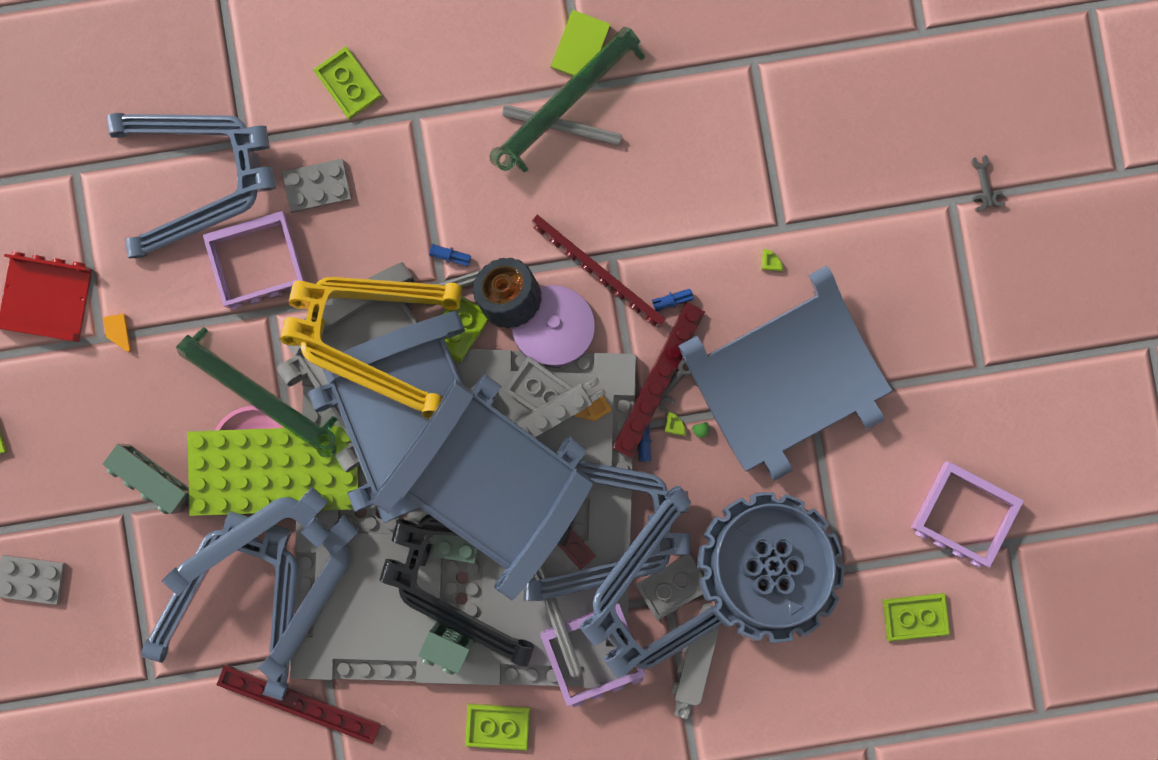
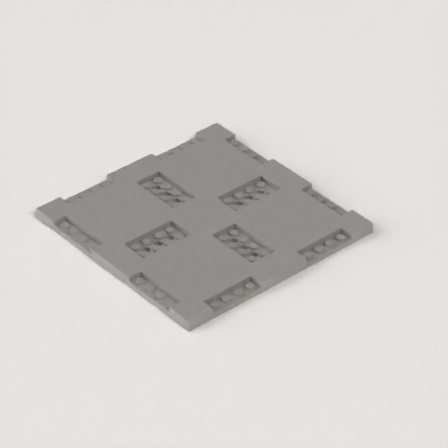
[290,349,636,689]

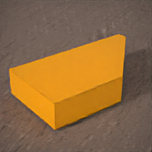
[103,314,132,352]
[573,396,612,421]

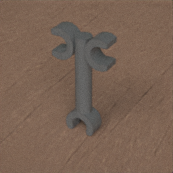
[971,155,1005,211]
[659,360,691,413]

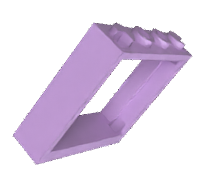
[203,211,306,310]
[911,462,1024,569]
[540,602,646,707]

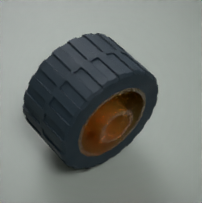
[473,258,542,328]

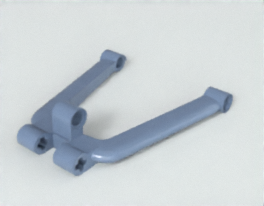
[106,113,276,259]
[524,460,690,601]
[580,486,723,678]
[161,487,359,682]
[141,511,298,701]

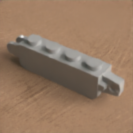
[514,378,606,437]
[671,603,719,719]

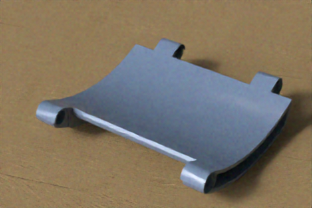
[678,266,892,481]
[308,311,465,523]
[371,374,593,600]

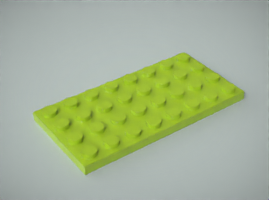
[187,426,359,516]

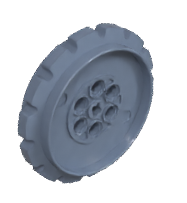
[697,492,844,643]

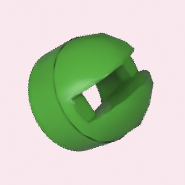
[692,422,710,438]

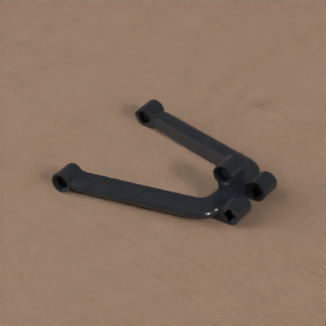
[379,514,571,667]

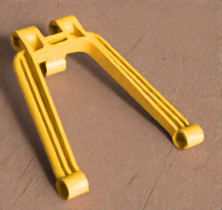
[280,277,463,419]

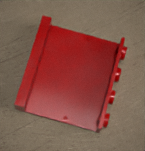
[0,251,92,342]

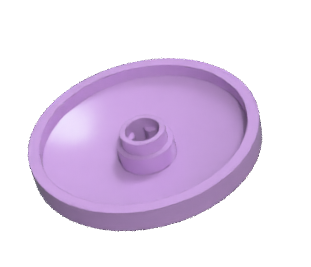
[512,285,595,367]

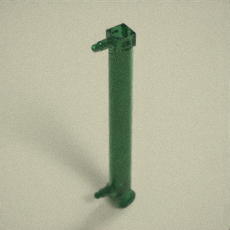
[489,27,645,172]
[176,327,337,457]

